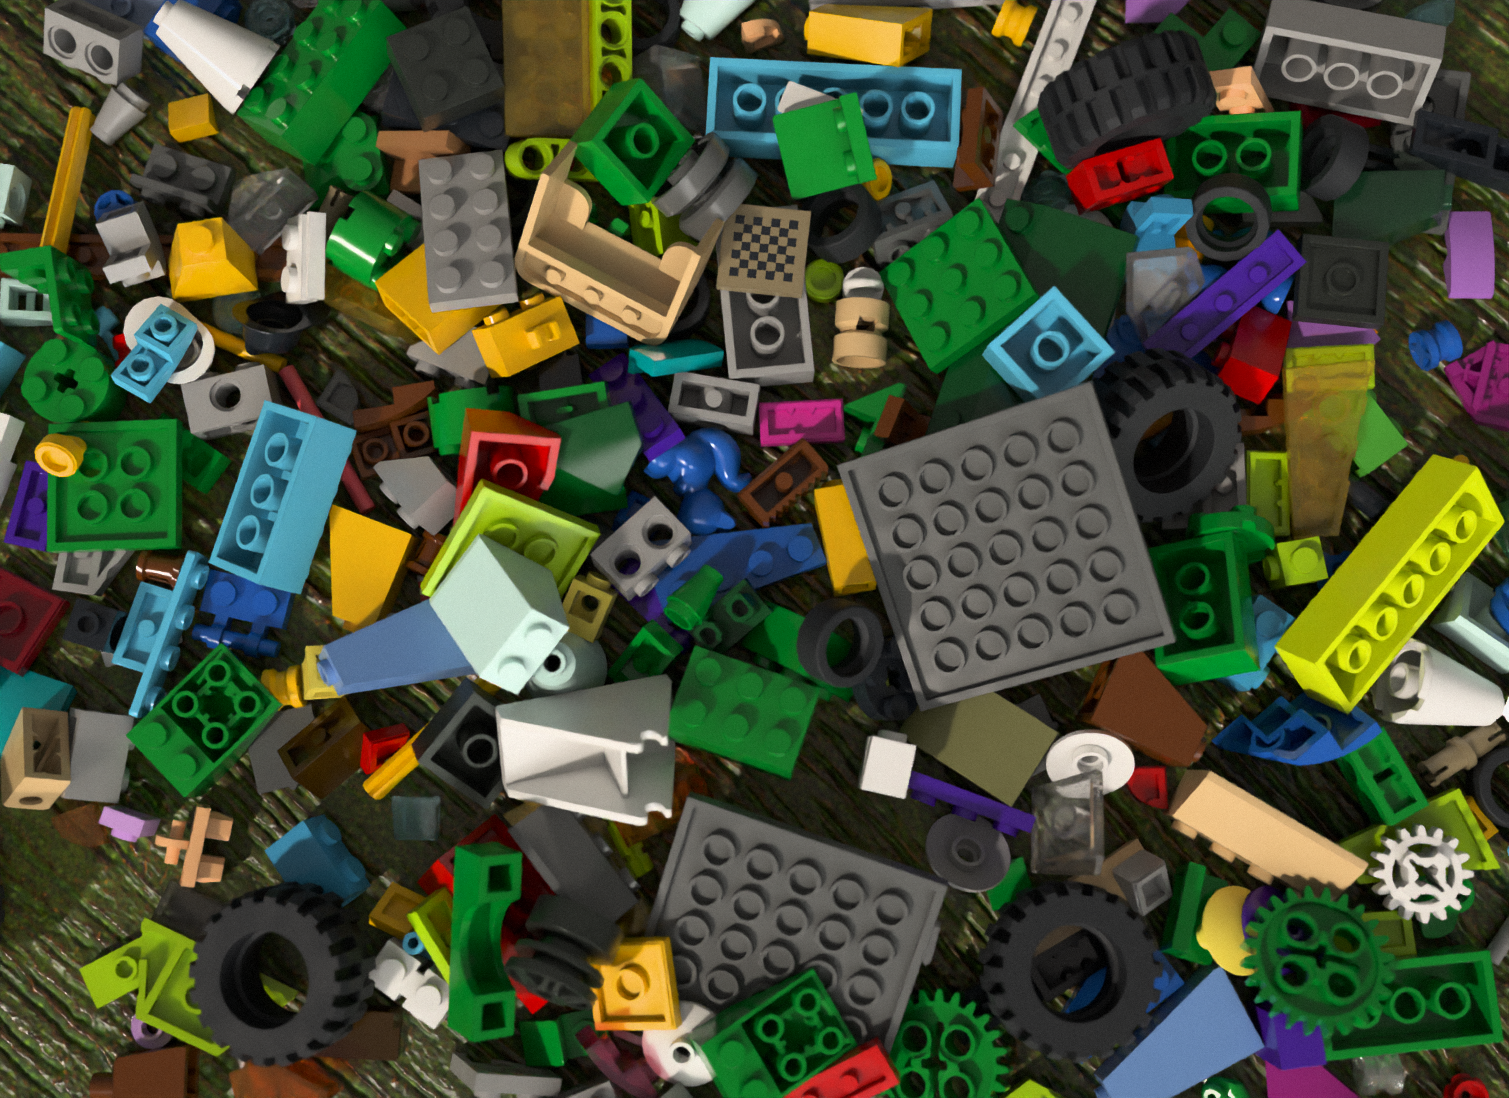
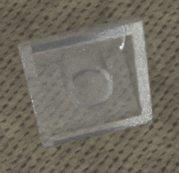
[632,44,707,139]
[1126,247,1206,343]
[1031,769,1104,876]

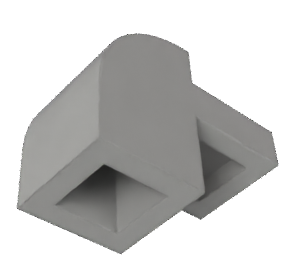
[95,201,166,287]

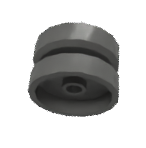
[651,131,758,243]

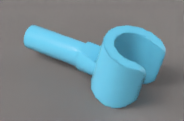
[95,306,121,361]

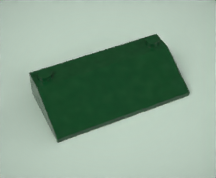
[925,198,1140,435]

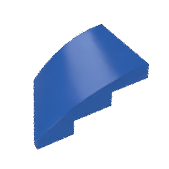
[1211,692,1382,765]

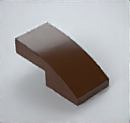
[352,380,442,434]
[874,395,931,447]

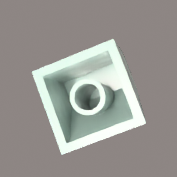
[429,533,569,694]

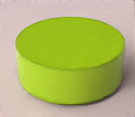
[805,259,844,303]

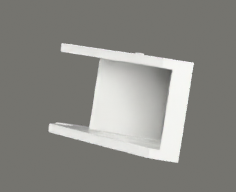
[495,674,676,826]

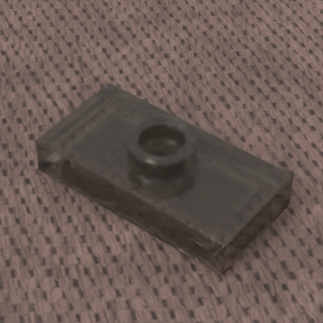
[151,879,226,942]

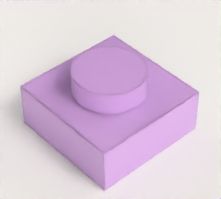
[98,805,161,842]

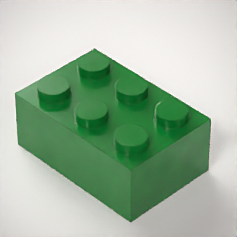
[1164,111,1303,214]
[1148,530,1260,686]
[668,646,821,782]

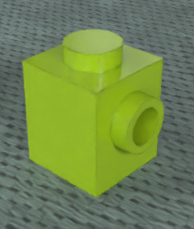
[1262,536,1329,591]

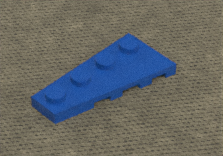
[650,523,827,624]

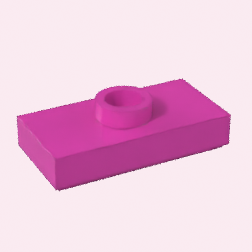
[759,399,845,447]

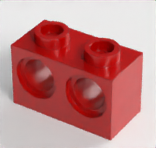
[1066,137,1174,216]

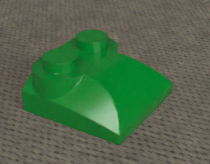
[302,112,392,212]

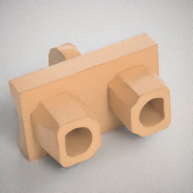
[154,803,233,888]

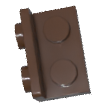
[953,86,1003,192]

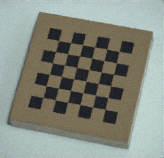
[716,204,811,298]

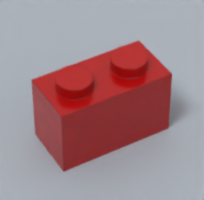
[1211,306,1292,405]

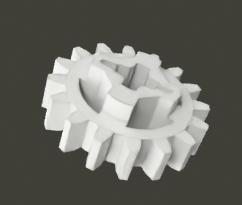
[1368,823,1474,923]

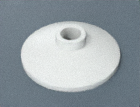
[1046,729,1135,796]
[642,1001,716,1086]

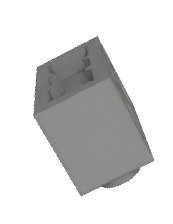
[43,0,144,86]
[590,496,692,601]

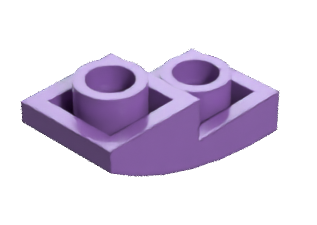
[1443,211,1495,299]

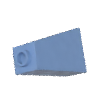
[317,599,477,695]
[1094,962,1265,1098]

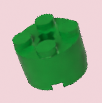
[325,190,422,292]
[21,339,128,424]
[427,386,516,458]

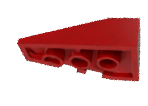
[453,408,561,527]

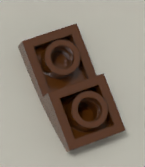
[1237,393,1311,438]
[351,410,439,482]

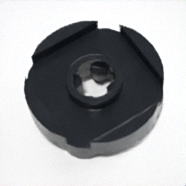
[852,635,918,722]

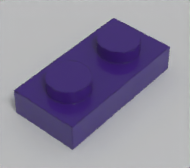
[4,460,51,553]

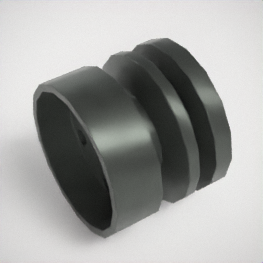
[504,895,625,1010]

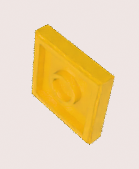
[590,936,682,1031]

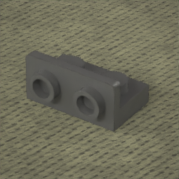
[129,143,237,219]
[857,180,953,269]

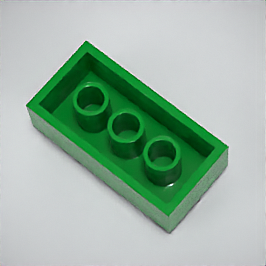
[237,0,407,166]
[1297,944,1504,1061]

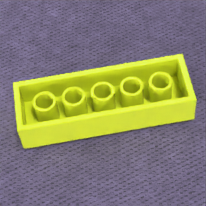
[1274,454,1505,715]

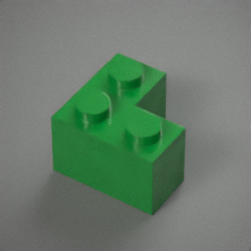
[1153,8,1262,71]
[741,600,853,703]

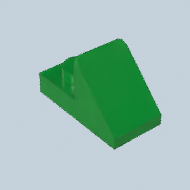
[843,382,907,457]
[607,619,684,683]
[519,1009,613,1066]

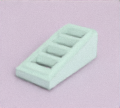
[0,278,91,327]

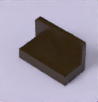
[277,695,373,799]
[312,1004,403,1061]

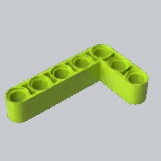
[504,0,632,182]

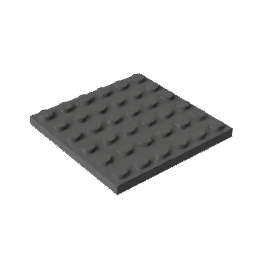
[837,380,1177,711]
[613,791,948,1098]

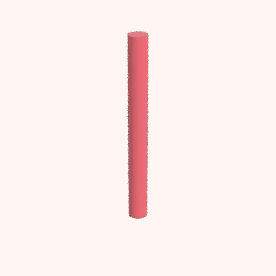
[279,365,376,515]

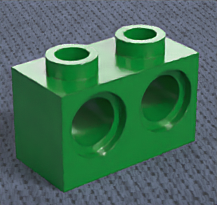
[1334,727,1429,826]

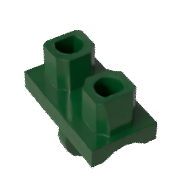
[688,578,774,655]

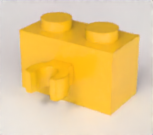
[471,292,580,378]

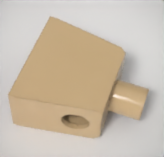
[1,707,71,810]

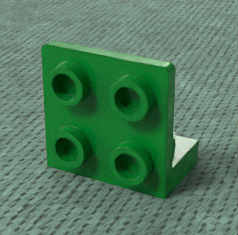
[773,92,877,200]
[0,245,100,347]

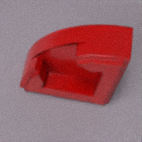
[360,723,410,775]
[1125,765,1168,809]

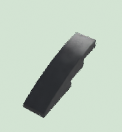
[1409,109,1509,194]
[949,928,1106,1046]

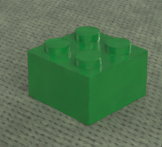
[565,77,695,206]

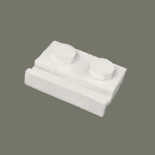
[281,211,326,305]

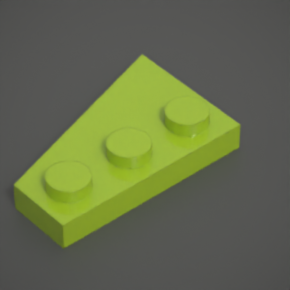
[1335,787,1501,884]

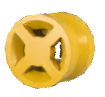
[991,0,1038,47]
[261,665,308,711]

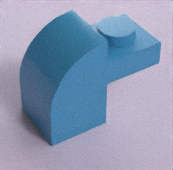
[1119,194,1193,284]

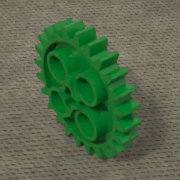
[1240,886,1396,1038]
[876,987,1013,1098]

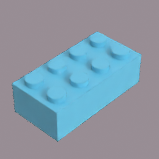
[209,400,357,595]

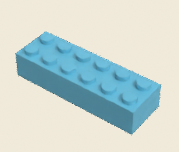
[706,57,962,168]

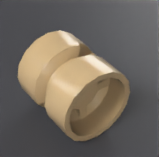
[832,297,890,368]

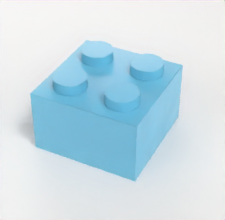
[982,286,1115,403]

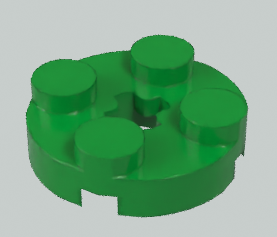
[1185,505,1275,564]

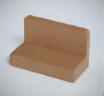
[376,130,471,194]

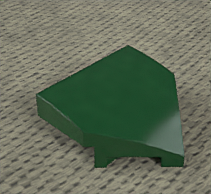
[544,400,644,496]

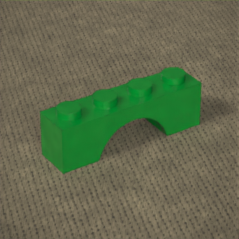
[447,842,522,1042]

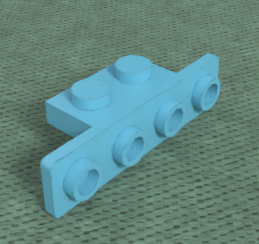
[111,550,209,719]

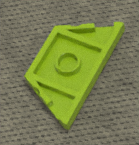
[135,918,299,1057]

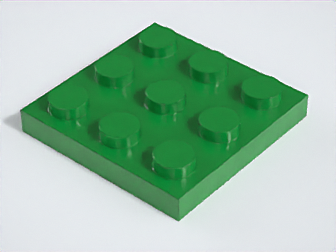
[879,198,1041,374]
[47,419,183,553]

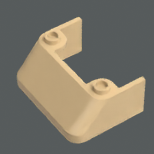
[515,140,724,345]

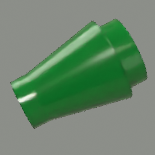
[664,565,724,631]

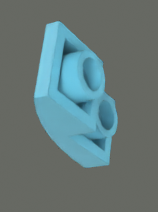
[111,304,198,403]

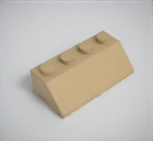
[1162,769,1369,901]

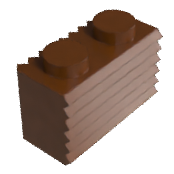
[738,437,828,528]

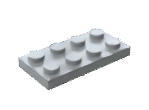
[418,149,519,313]

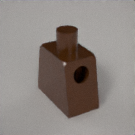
[89,1041,200,1098]

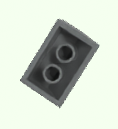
[508,805,641,922]

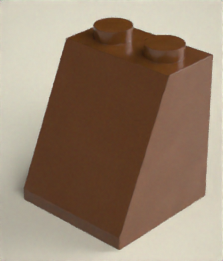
[1074,651,1207,767]

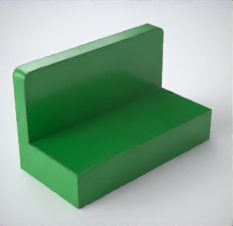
[1159,861,1228,966]

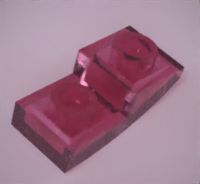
[575,1025,660,1098]

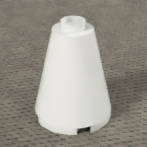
[153,0,280,114]
[1372,638,1505,726]

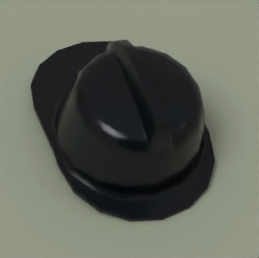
[232,291,331,355]

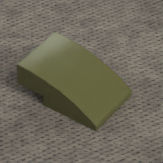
[897,692,1058,807]

